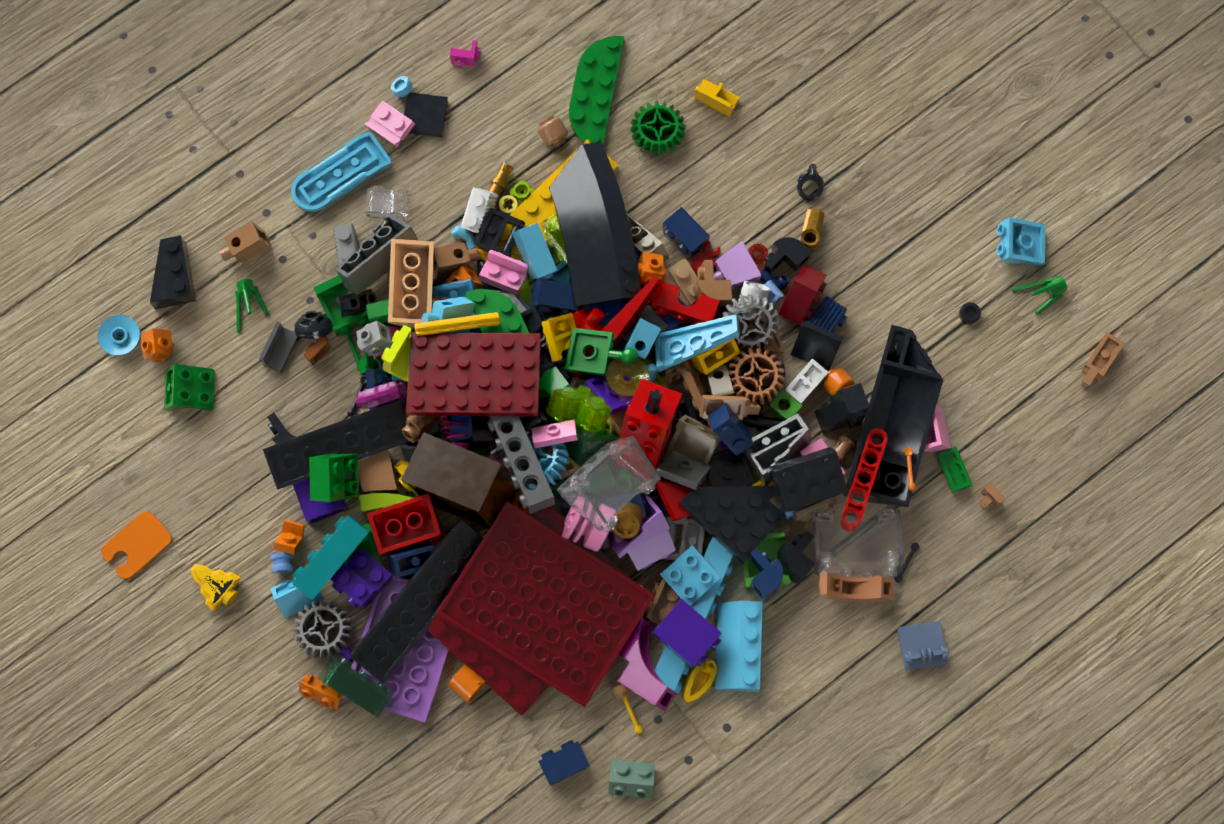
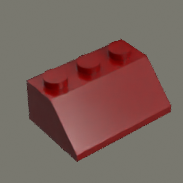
[367,493,445,556]

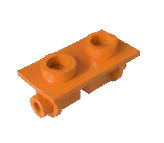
[299,674,343,710]

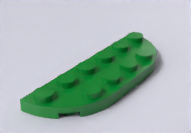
[569,36,624,146]
[465,289,529,333]

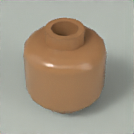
[538,116,568,148]

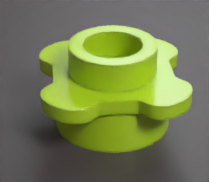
[510,180,534,204]

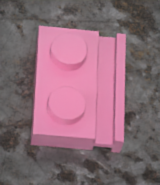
[365,101,415,147]

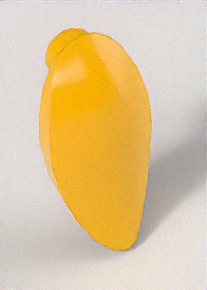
[682,659,717,703]

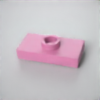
[532,420,577,448]

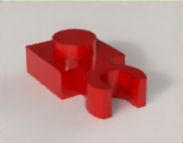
[690,241,721,275]

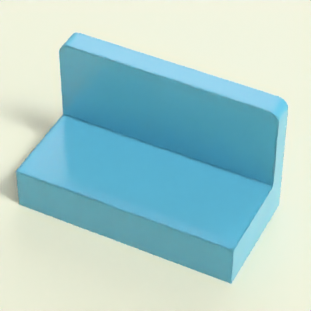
[271,578,323,618]

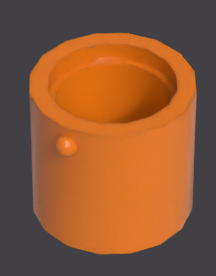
[448,665,486,703]

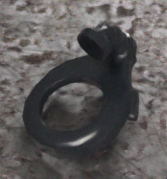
[797,164,824,201]

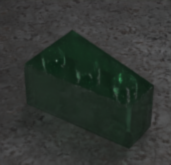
[317,657,392,718]

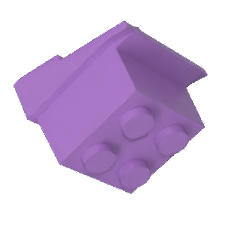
[609,495,676,571]

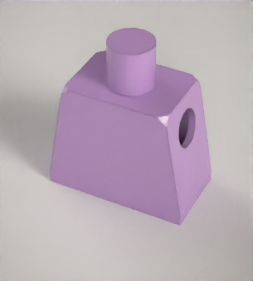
[714,242,761,291]

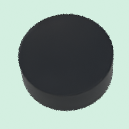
[959,302,981,324]

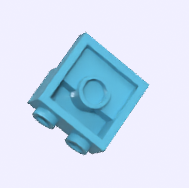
[996,217,1045,266]

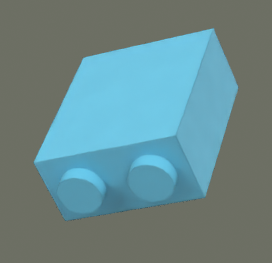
[512,223,557,280]

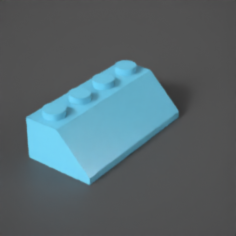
[715,601,762,692]

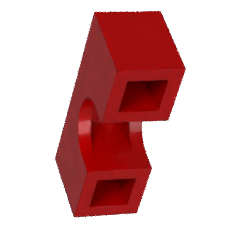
[651,282,720,325]

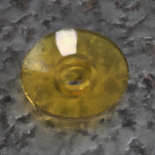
[606,358,649,396]

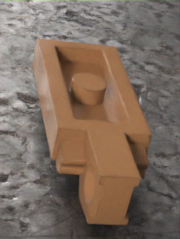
[1080,332,1125,389]
[675,359,707,412]
[699,395,760,420]

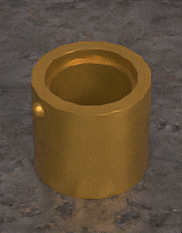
[612,502,645,538]

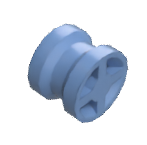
[270,552,293,574]

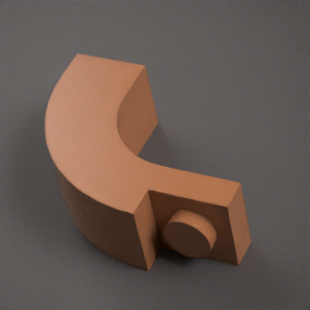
[819,572,894,602]

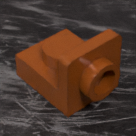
[304,336,331,365]

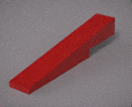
[570,276,664,379]

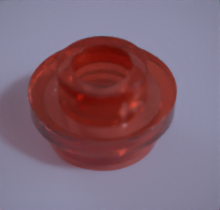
[748,244,768,264]

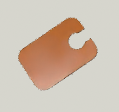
[101,511,172,579]

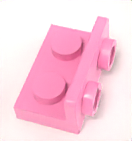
[478,250,529,295]

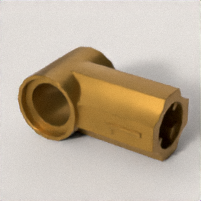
[800,208,825,252]

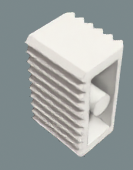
[461,187,498,233]

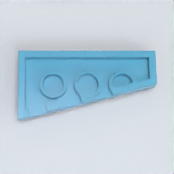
[655,315,740,372]

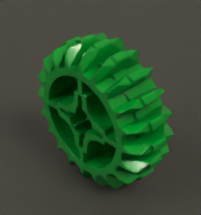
[630,100,686,156]

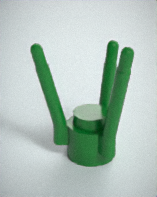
[1011,276,1067,314]
[235,279,269,333]
[347,333,380,375]

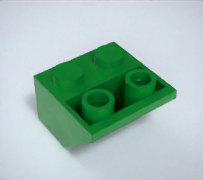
[309,453,359,502]

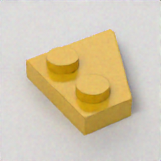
[542,313,576,362]

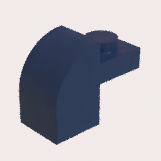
[749,548,783,602]

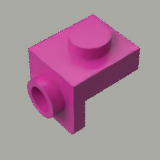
[450,40,481,67]

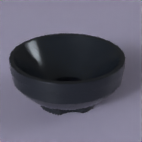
[294,310,333,339]

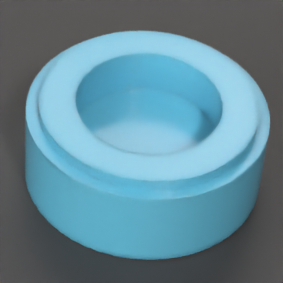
[391,76,412,97]

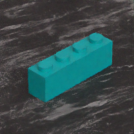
[292,514,369,600]

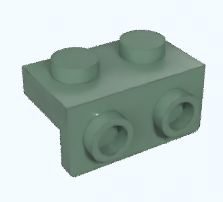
[608,760,655,799]

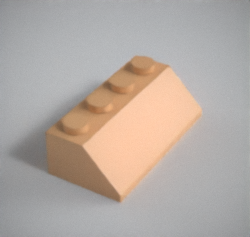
[388,239,434,329]

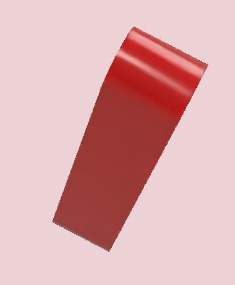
[840,429,888,532]

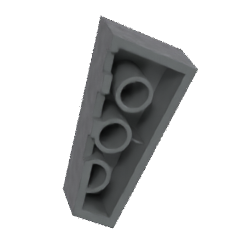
[336,213,418,295]

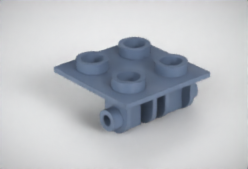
[897,621,949,670]

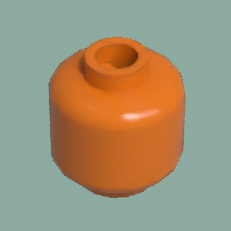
[823,368,855,396]

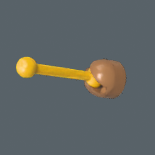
[611,684,643,734]

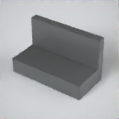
[259,321,299,373]

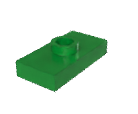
[936,446,973,494]

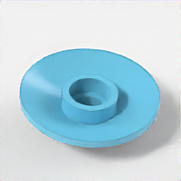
[98,315,140,356]

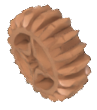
[728,348,785,405]

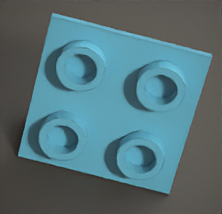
[660,545,721,605]

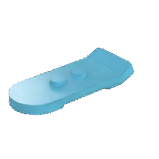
[291,132,391,212]

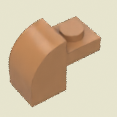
[693,260,732,307]

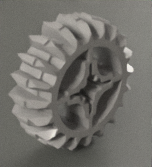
[722,293,779,349]
[293,600,352,659]

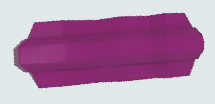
[355,380,407,409]

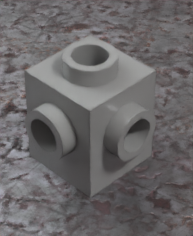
[356,321,393,356]

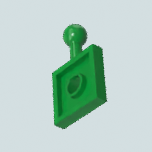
[565,328,638,376]

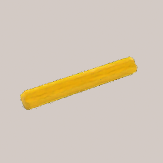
[414,312,500,336]

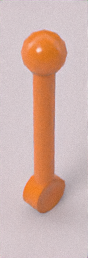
[904,448,916,491]

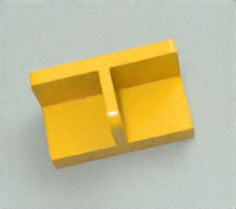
[694,79,740,117]

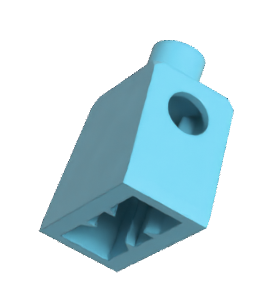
[422,297,474,333]
[625,317,661,368]

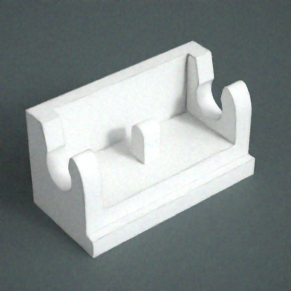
[785,359,828,403]

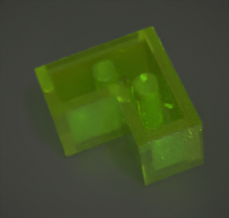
[546,386,612,432]

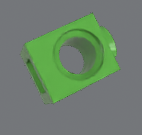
[768,389,803,421]

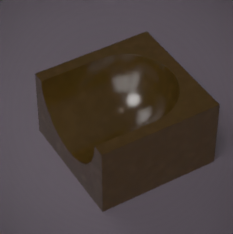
[401,433,519,529]

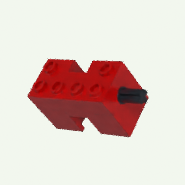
[610,379,682,485]

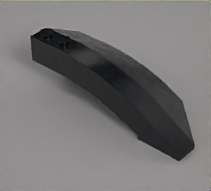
[548,142,641,307]
[843,325,943,507]

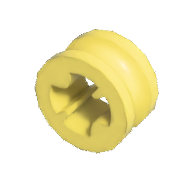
[499,195,518,215]

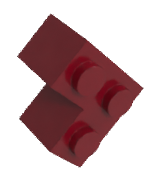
[778,264,827,325]

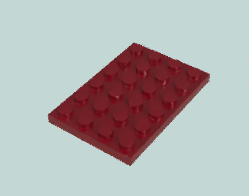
[406,333,541,416]

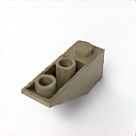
[626,212,669,263]

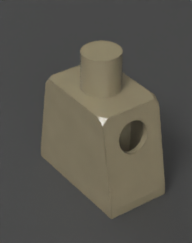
[706,365,734,396]

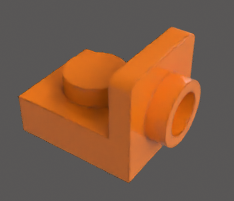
[274,520,305,555]

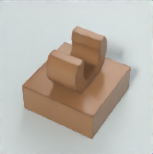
[979,482,1005,509]

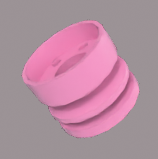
[562,495,615,552]

